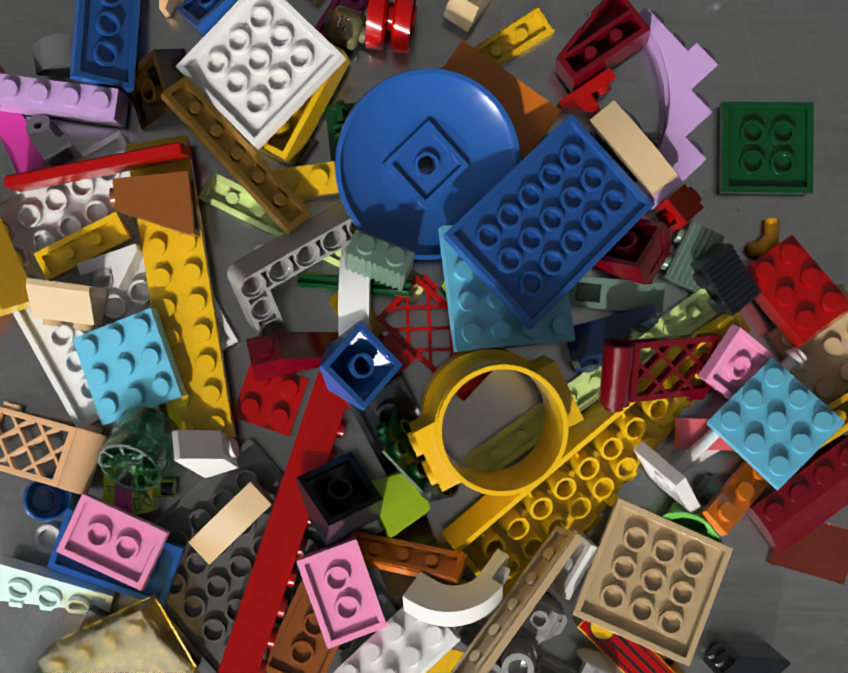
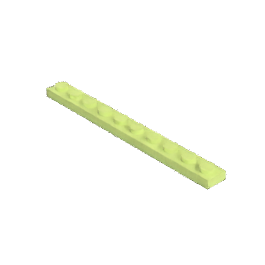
[463,288,718,471]

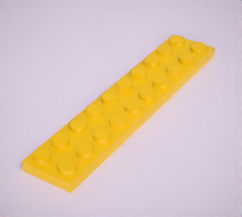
[126,135,236,442]

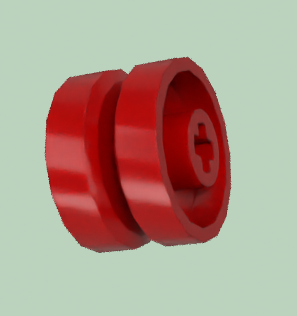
[365,0,418,54]

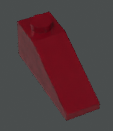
[246,332,339,382]

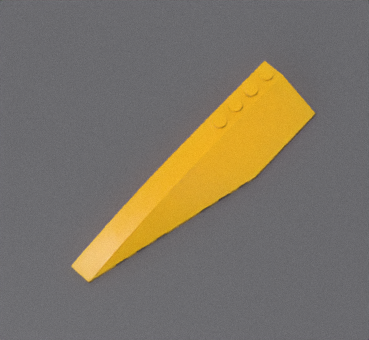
[441,312,751,603]

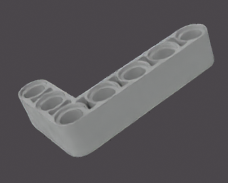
[227,201,358,336]

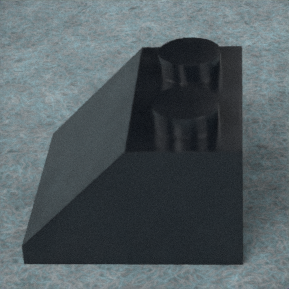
[296,452,384,545]
[703,641,791,673]

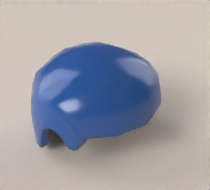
[22,475,73,522]

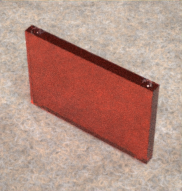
[767,523,848,585]

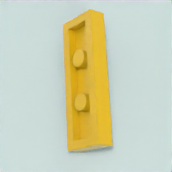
[34,211,133,281]

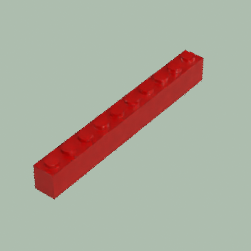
[218,372,351,673]

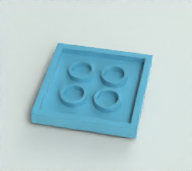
[72,307,187,426]
[706,357,845,490]

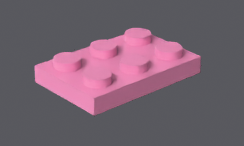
[698,324,792,400]
[56,493,170,591]
[296,536,387,649]

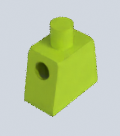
[371,472,431,538]

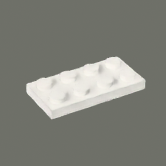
[333,606,461,673]

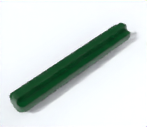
[297,271,414,297]

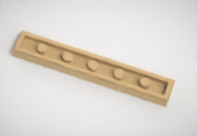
[450,525,583,673]

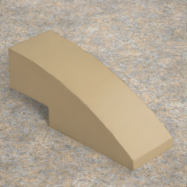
[590,100,678,196]
[188,479,275,565]

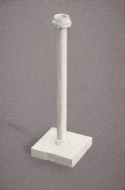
[634,347,807,513]

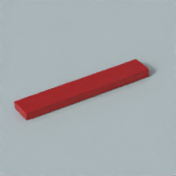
[3,142,192,192]

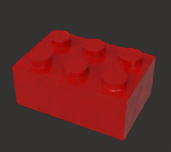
[746,235,848,349]

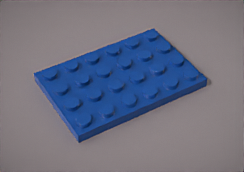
[441,113,655,330]

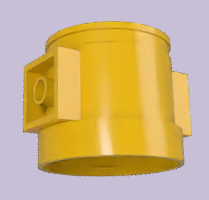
[407,348,584,496]

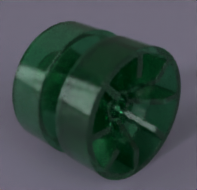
[98,406,180,491]

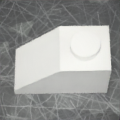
[172,430,239,478]

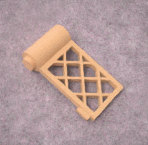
[0,401,107,495]

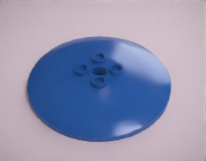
[334,68,520,260]

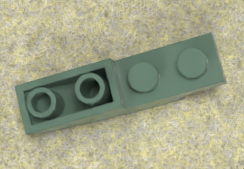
[569,276,665,313]

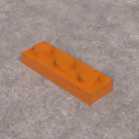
[700,460,769,536]

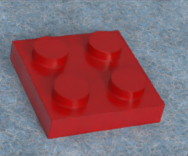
[233,363,310,436]

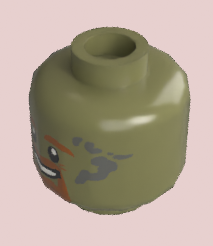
[323,5,366,50]

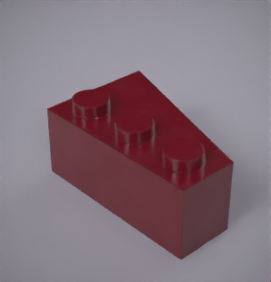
[556,0,651,93]

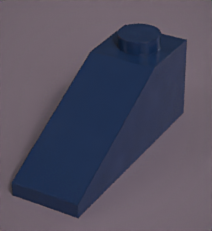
[567,304,659,373]

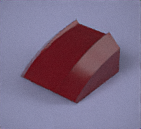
[594,219,671,285]

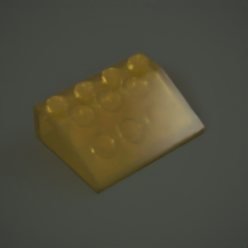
[37,595,200,673]

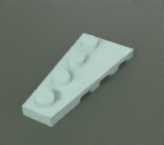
[0,554,116,615]

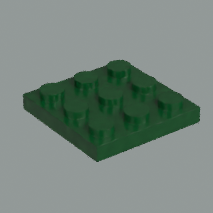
[719,101,814,195]

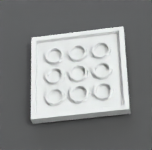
[176,0,346,150]

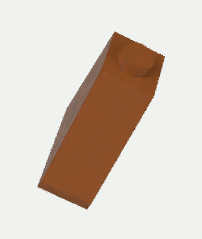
[109,171,200,238]

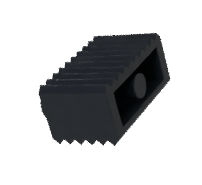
[690,243,761,316]

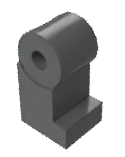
[26,114,82,167]

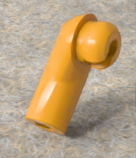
[748,218,780,257]

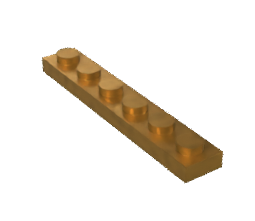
[161,76,312,236]

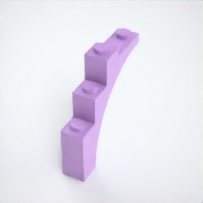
[635,7,718,213]

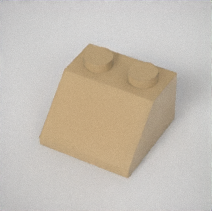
[26,278,108,331]

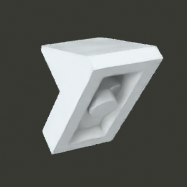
[77,244,143,291]

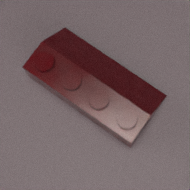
[746,435,848,555]

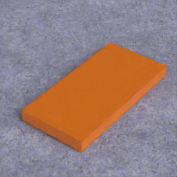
[443,40,562,159]

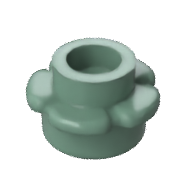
[695,473,723,502]

